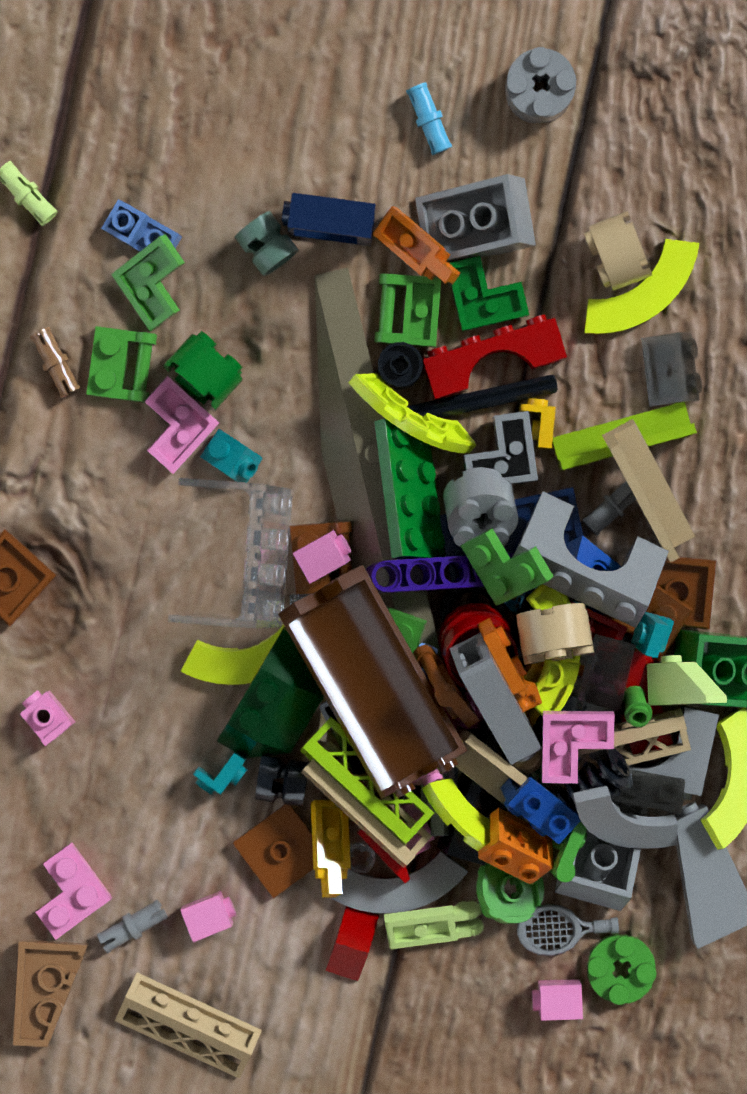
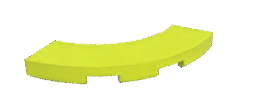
[584,239,700,335]
[348,373,476,453]
[526,584,581,717]
[180,624,285,685]
[700,707,747,850]
[422,778,490,851]

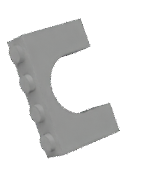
[513,492,669,628]
[578,684,719,800]

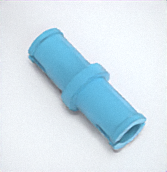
[406,82,453,155]

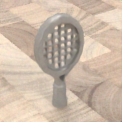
[517,904,619,956]

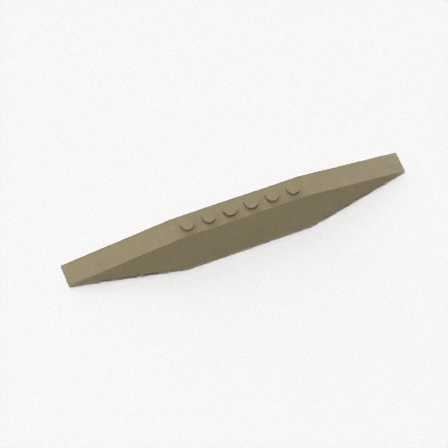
[315,267,462,783]

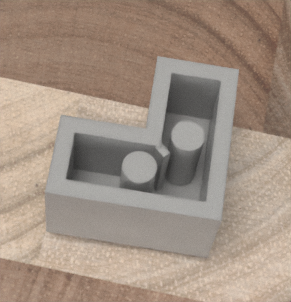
[463,411,538,485]

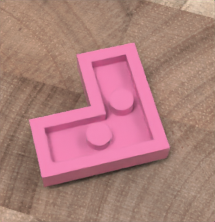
[144,376,219,474]
[542,711,615,784]
[35,843,113,940]

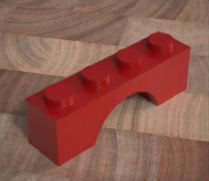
[422,314,567,400]

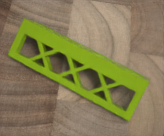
[552,401,697,471]
[300,717,434,845]

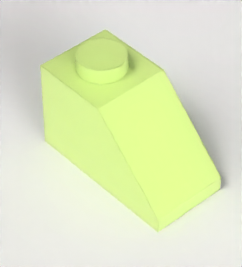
[647,655,727,706]

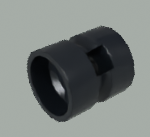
[378,342,423,390]
[255,755,309,807]

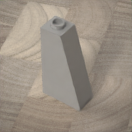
[450,632,542,765]
[675,801,747,949]

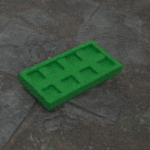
[374,418,445,559]

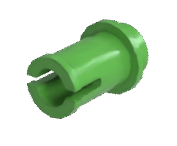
[623,686,652,727]

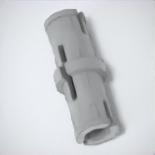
[97,900,168,953]

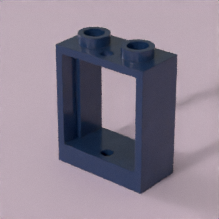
[282,193,376,247]

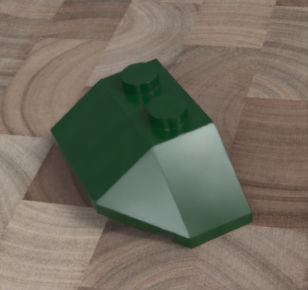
[217,627,324,758]

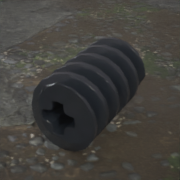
[554,748,633,813]

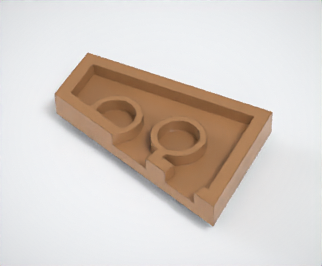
[13,940,89,1047]

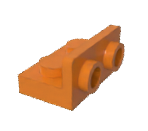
[478,807,553,884]

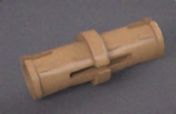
[30,327,81,398]

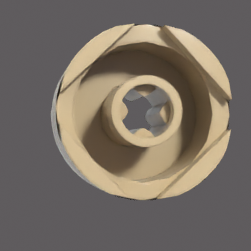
[584,211,653,291]
[516,603,594,665]

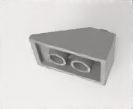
[415,174,536,263]
[555,795,650,911]

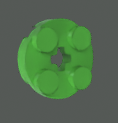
[476,863,544,924]
[587,934,657,1005]

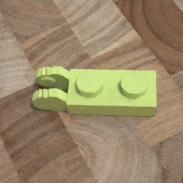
[384,900,484,949]

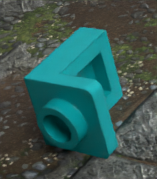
[200,429,262,486]
[631,612,674,658]
[193,751,248,795]

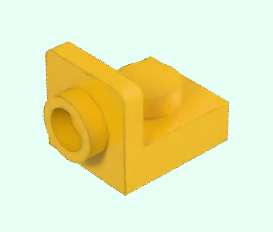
[519,398,556,450]

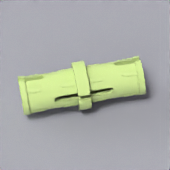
[0,161,58,226]

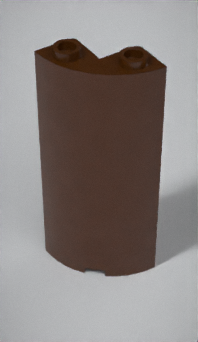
[278,565,468,799]

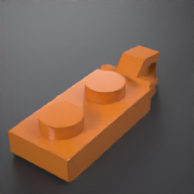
[372,206,461,284]
[478,618,542,713]

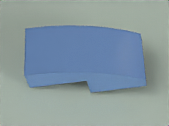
[101,199,182,252]

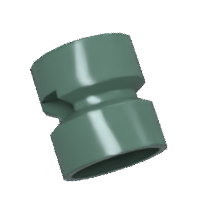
[235,211,299,277]

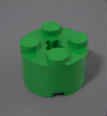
[163,331,243,412]

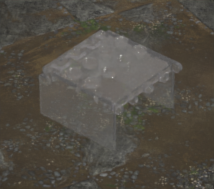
[168,478,295,628]

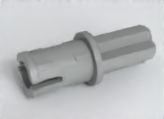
[583,481,636,536]

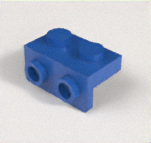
[500,777,581,844]

